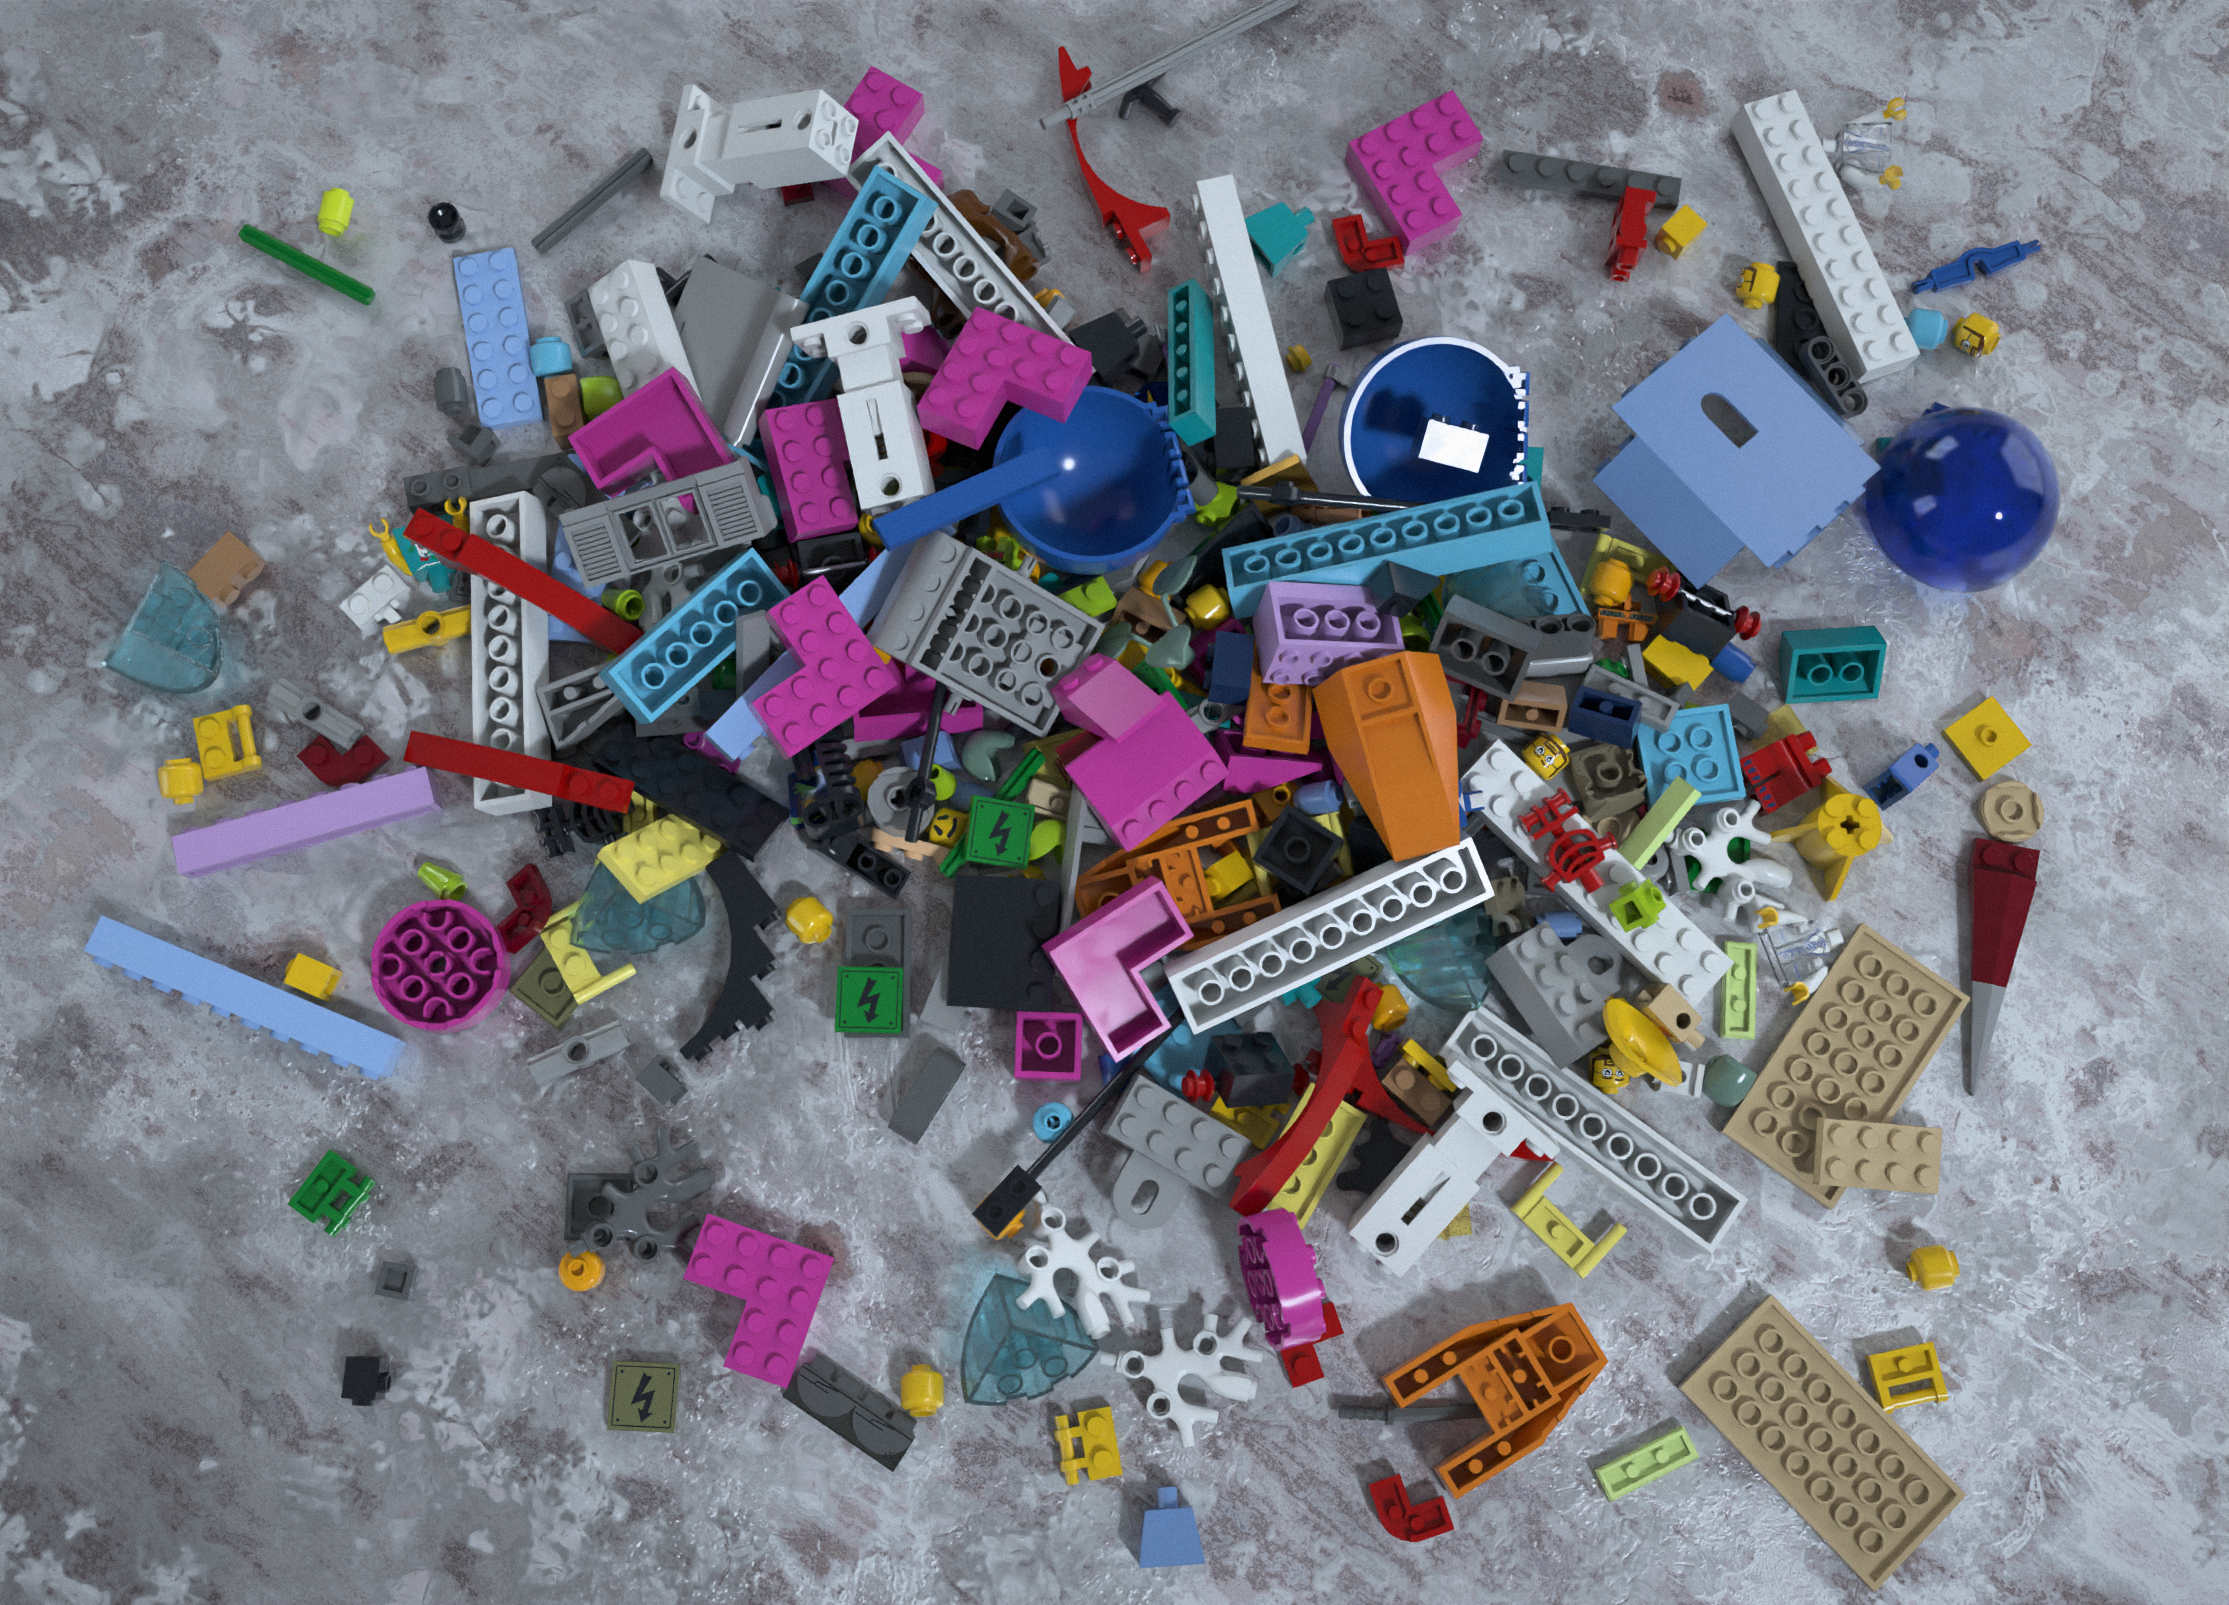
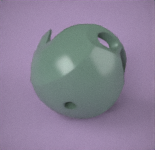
[961,728,1015,783]
[1701,1054,1757,1107]

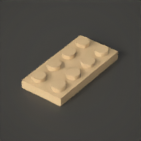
[1813,1117,1943,1194]

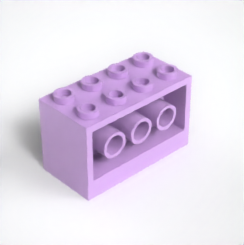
[1252,581,1405,686]

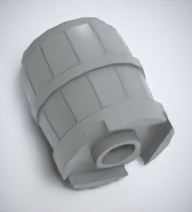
[867,767,935,837]

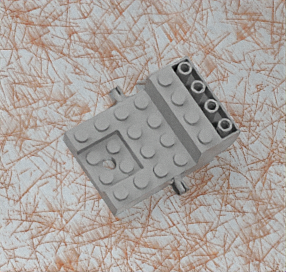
[866,530,1105,739]

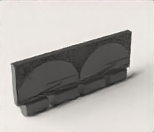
[533,452,643,546]
[782,1354,917,1472]

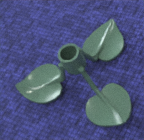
[1090,555,1198,670]

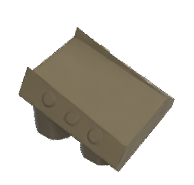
[1568,743,1648,823]

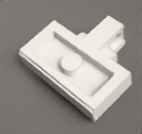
[338,564,411,631]

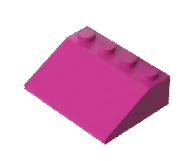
[1064,690,1230,852]

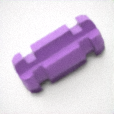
[1370,1031,1403,1070]

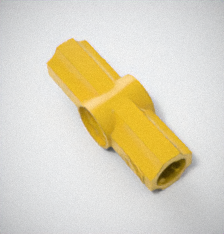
[382,604,472,655]

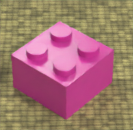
[1014,1011,1083,1083]

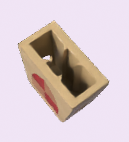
[1629,983,1705,1051]

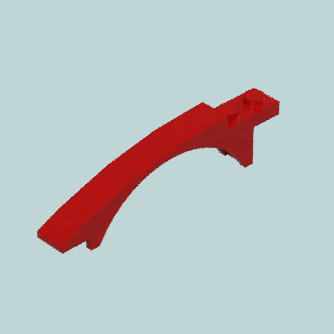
[1058,46,1171,274]
[402,508,645,656]
[403,730,635,814]
[1228,975,1384,1217]
[1302,1034,1556,1163]

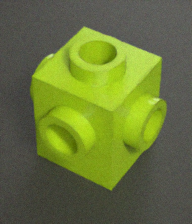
[1194,481,1241,527]
[1608,878,1667,933]

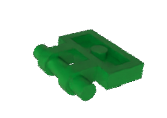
[288,1149,377,1237]

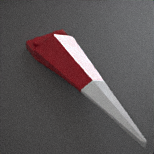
[1968,838,2040,1096]

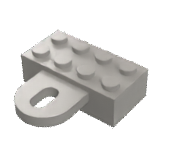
[1484,920,1627,1070]
[1100,1075,1252,1230]

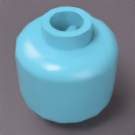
[1903,308,1948,350]
[530,337,573,379]
[1032,1102,1074,1145]

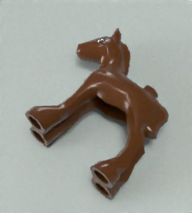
[904,189,1041,340]

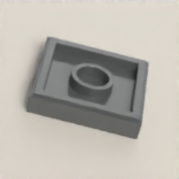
[564,1173,635,1241]

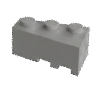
[536,659,624,750]

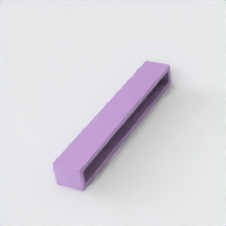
[171,765,442,879]

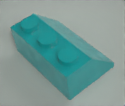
[1778,625,1887,704]

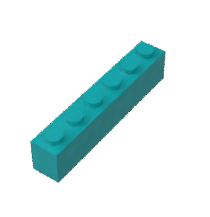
[1167,278,1216,446]

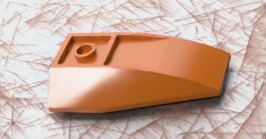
[1312,651,1460,863]

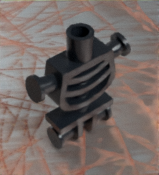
[530,798,635,862]

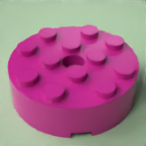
[371,899,511,1034]
[1237,1207,1326,1351]

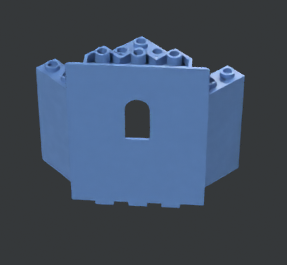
[1592,313,1881,589]

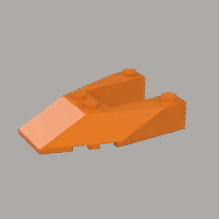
[1075,798,1282,951]
[1379,1302,1609,1500]

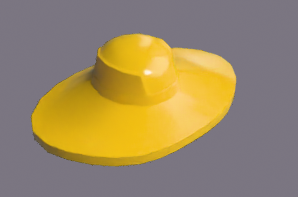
[1603,998,1682,1087]

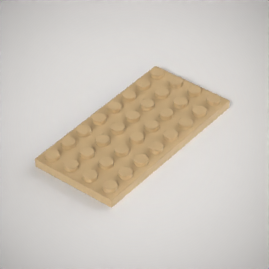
[1719,923,1971,1210]
[1677,1294,1966,1592]

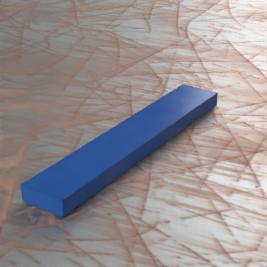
[872,445,1061,552]

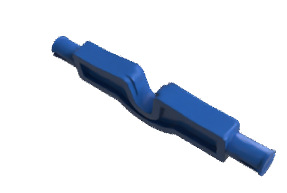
[1911,239,2041,295]

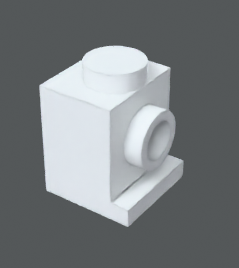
[1651,1060,1705,1100]

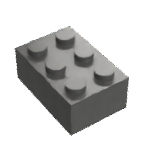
[1427,594,1544,703]

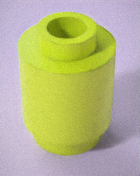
[317,188,354,237]

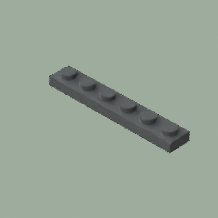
[1498,149,1682,211]

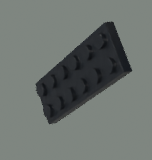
[591,714,790,863]

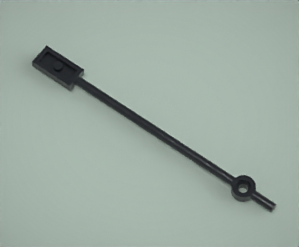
[1236,481,1611,534]
[904,506,992,843]
[972,1006,1186,1238]

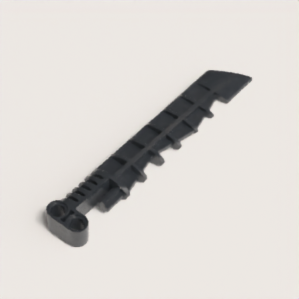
[731,529,866,840]

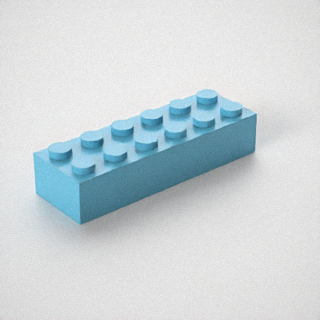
[598,547,791,725]

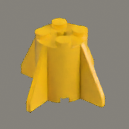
[1769,775,1893,902]

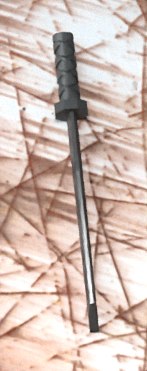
[1338,1404,1484,1425]

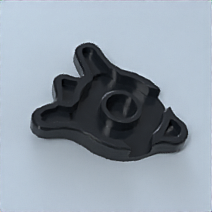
[1336,1118,1412,1196]

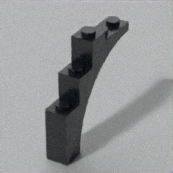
[679,849,782,1064]

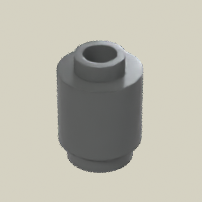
[433,367,469,417]

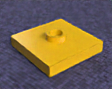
[1941,695,2032,783]

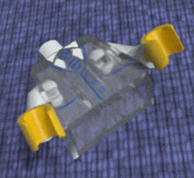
[1820,97,1907,191]
[1755,907,1844,1006]

